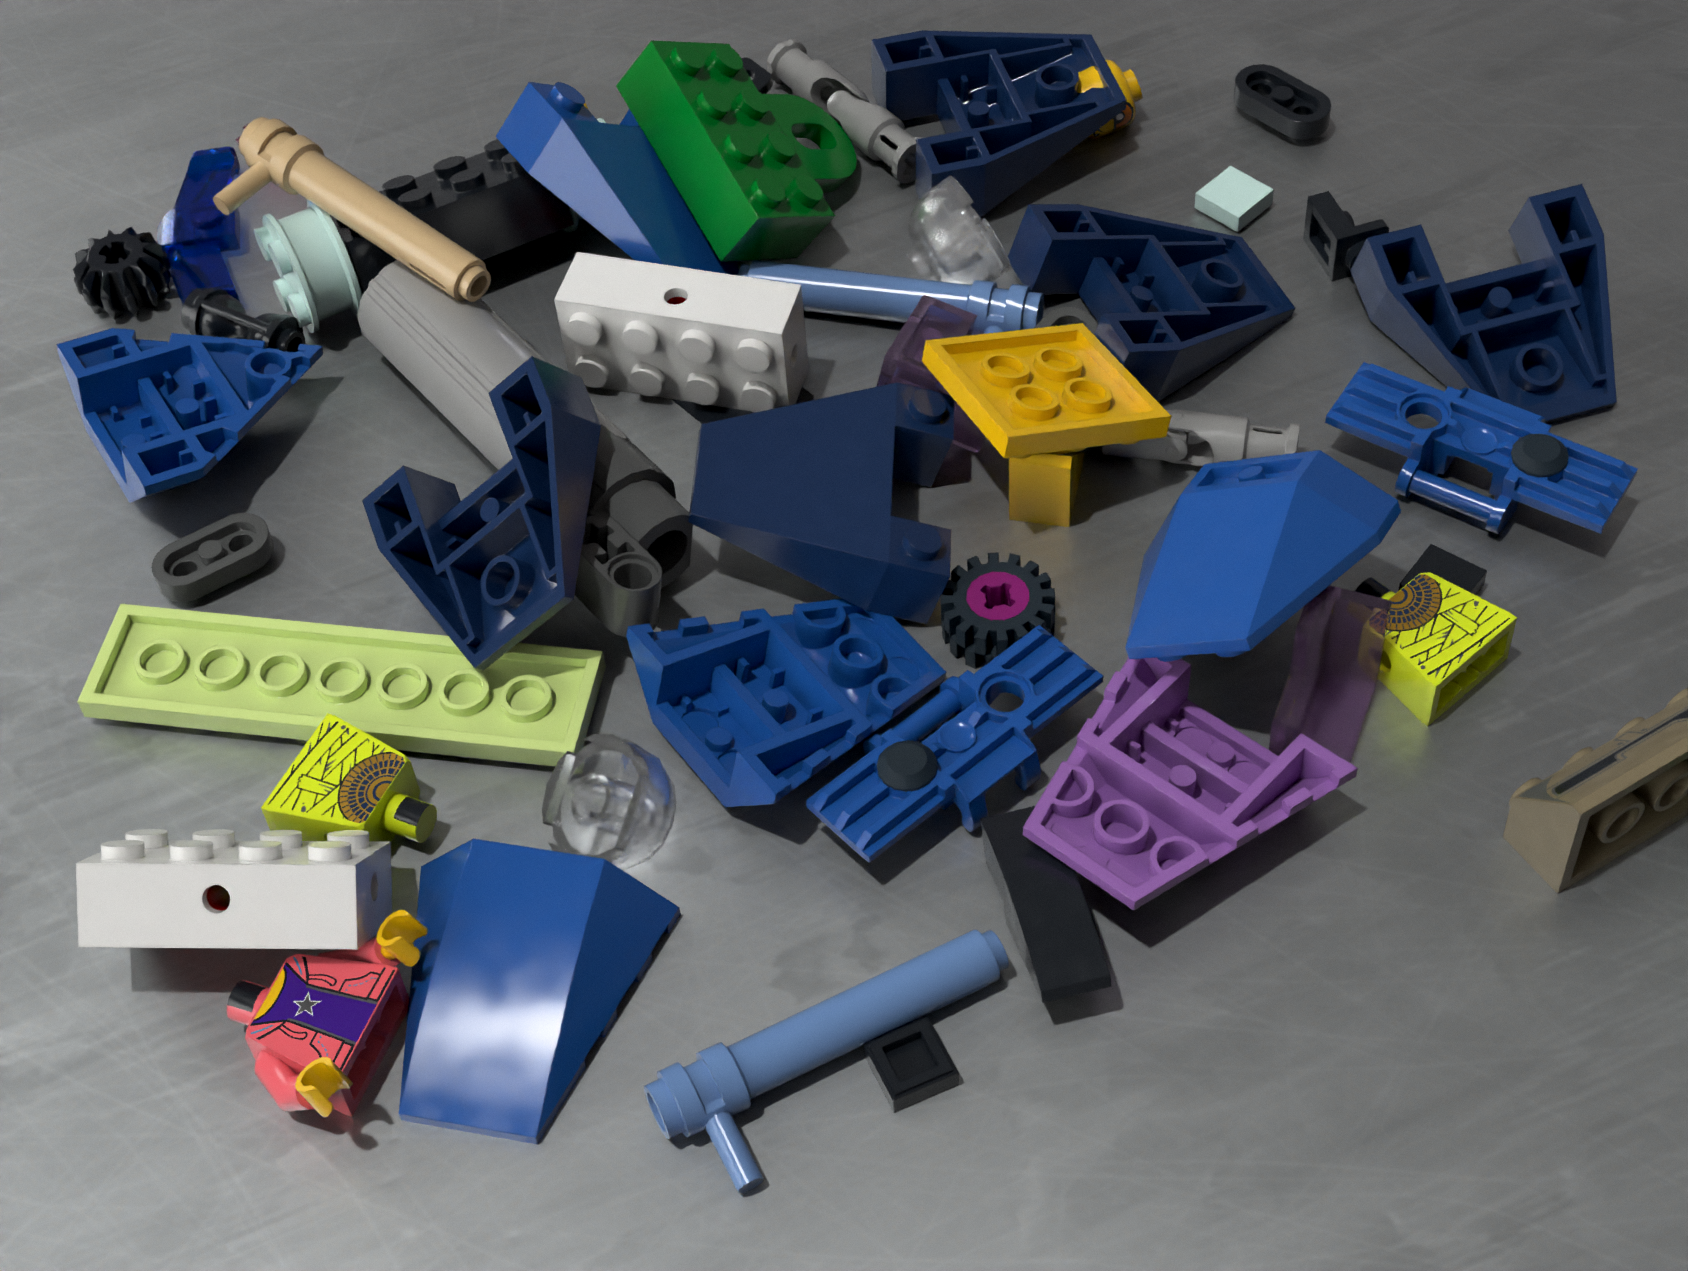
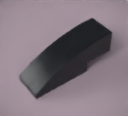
[980,806,1112,1003]

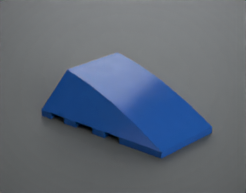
[626,598,947,807]
[399,838,681,1145]

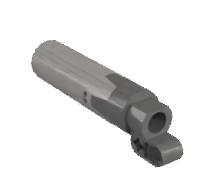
[357,260,693,637]

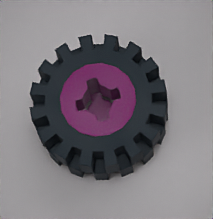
[940,552,1055,669]

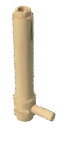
[213,117,491,302]

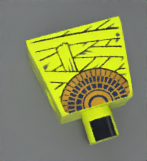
[1349,572,1517,726]
[261,713,437,843]

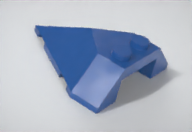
[56,328,323,503]

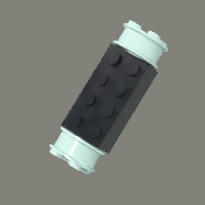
[254,118,606,333]

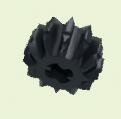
[73,227,172,319]

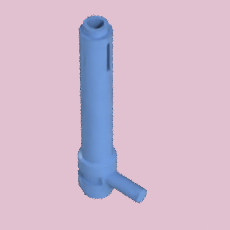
[738,260,1044,336]
[644,930,1009,1193]

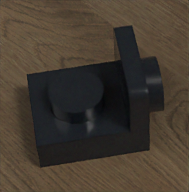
[1303,191,1389,282]

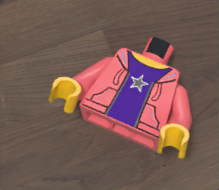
[227,910,429,1117]

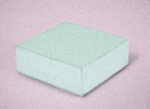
[1194,165,1274,232]

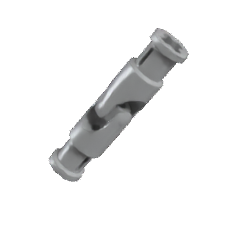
[767,39,922,184]
[1095,409,1300,467]

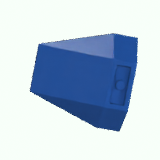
[1125,450,1401,662]

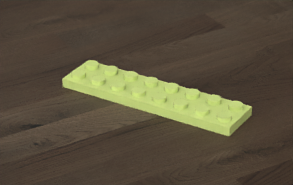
[77,604,606,769]

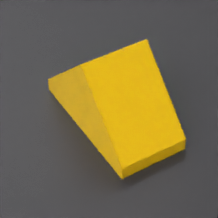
[1009,450,1084,527]

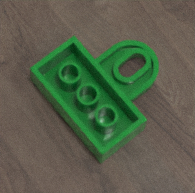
[616,40,857,262]

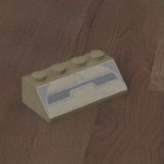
[1503,688,1688,894]

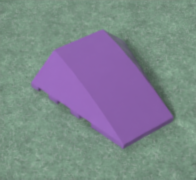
[1023,657,1358,910]

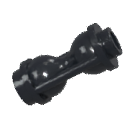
[181,287,305,352]

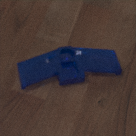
[157,147,240,305]

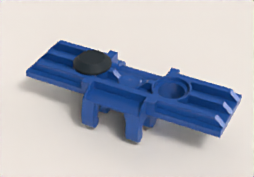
[1325,362,1638,535]
[806,625,1104,863]

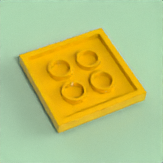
[922,323,1171,459]

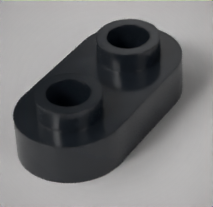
[1234,64,1331,140]

